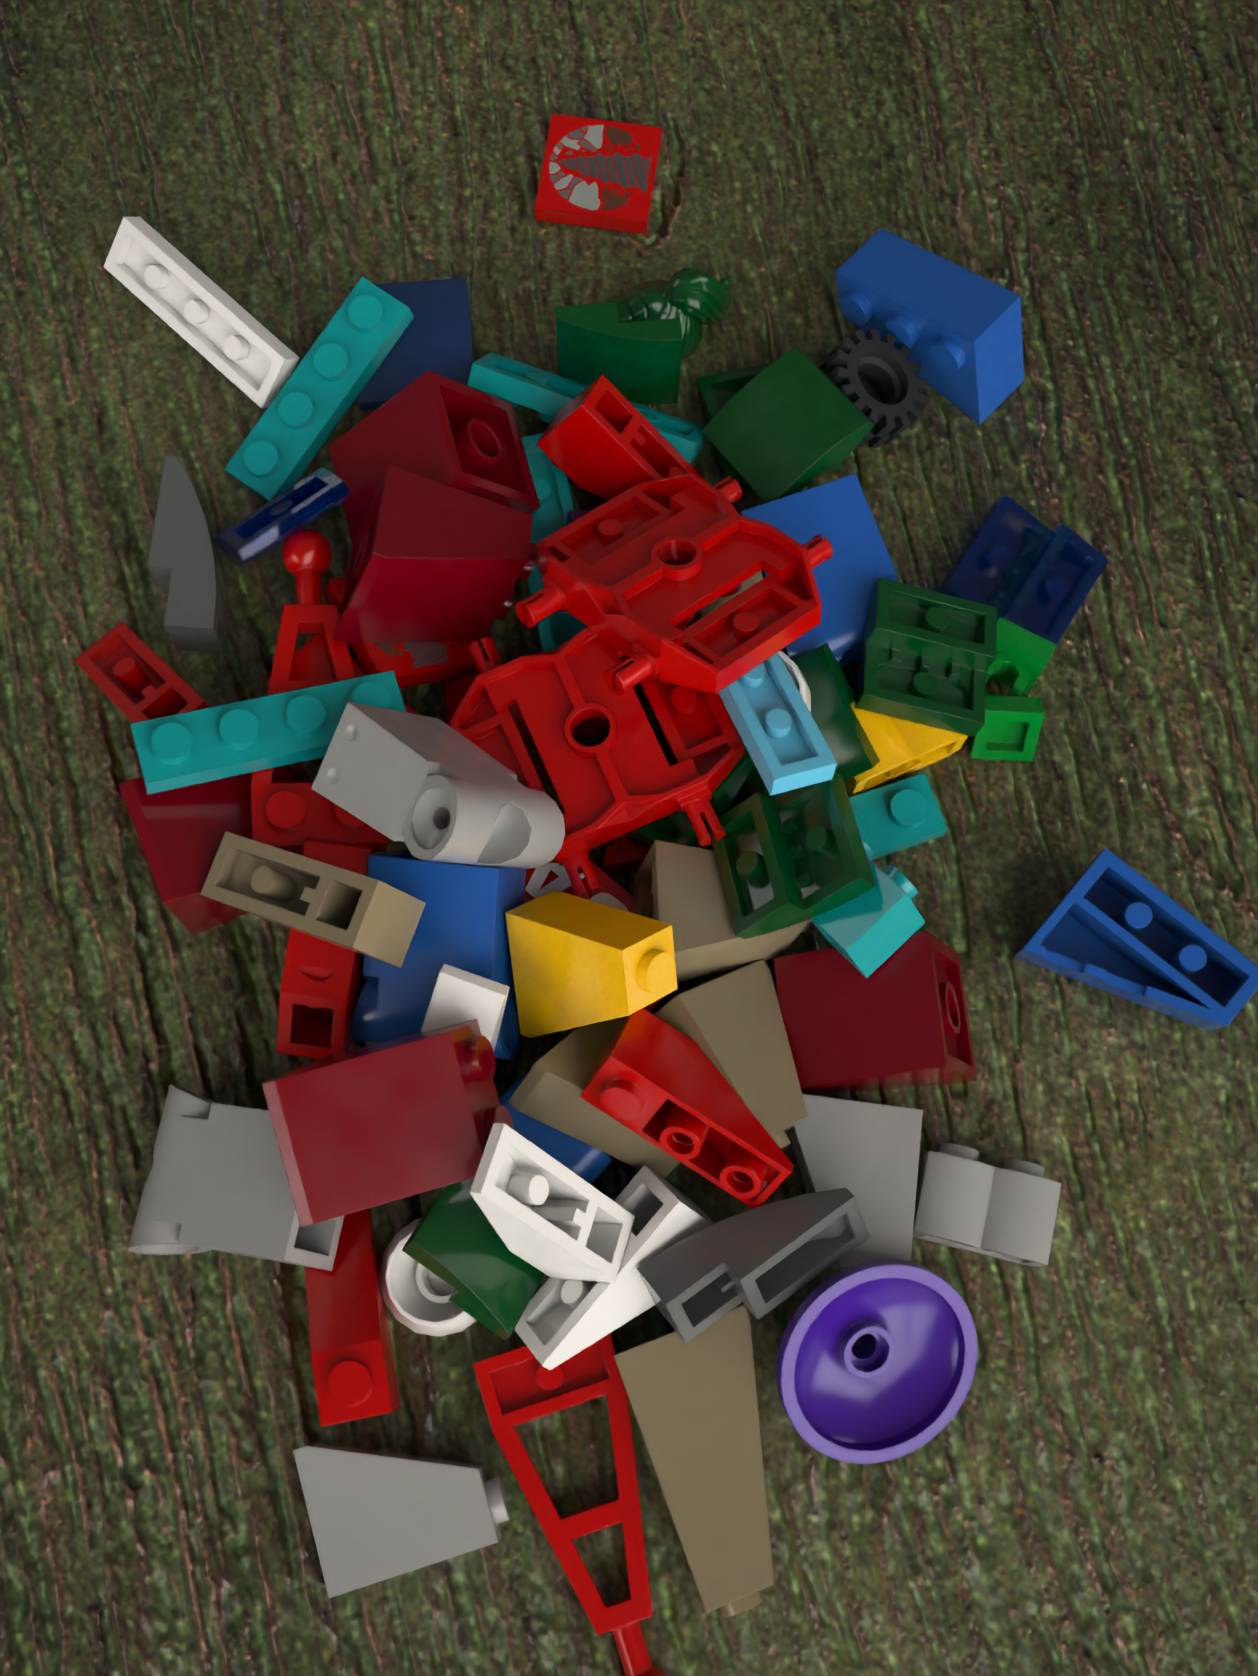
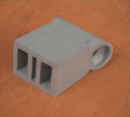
[311,702,565,869]
[128,1084,344,1271]

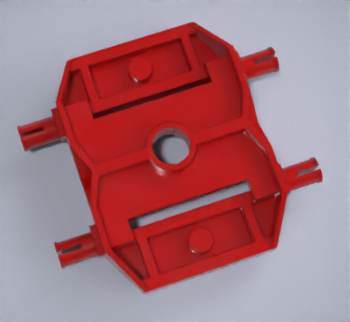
[515,472,833,696]
[448,626,744,899]

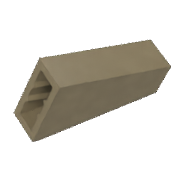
[614,1304,774,1618]

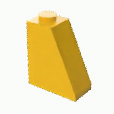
[505,890,678,1038]

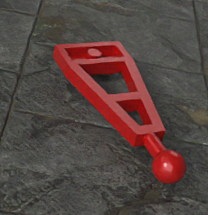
[250,529,388,854]
[473,1333,668,1676]

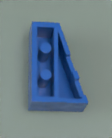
[835,228,1024,425]
[1013,848,1258,1031]

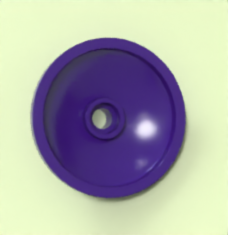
[776,1259,978,1464]

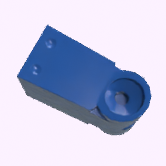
[740,474,897,668]
[351,850,526,1060]

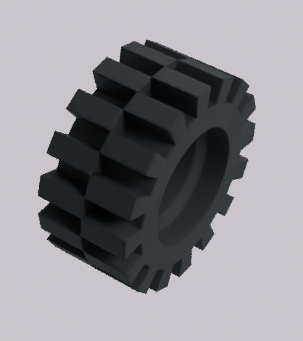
[818,329,928,449]

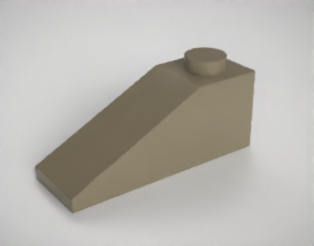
[200,831,426,968]

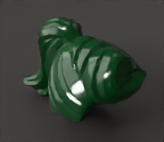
[608,267,732,359]

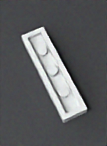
[103,216,300,408]

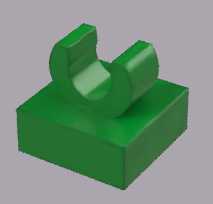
[985,617,1056,697]
[968,691,1045,762]

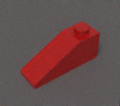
[536,374,709,501]
[74,622,210,723]
[305,1208,402,1427]

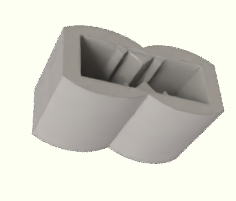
[913,1143,1062,1267]

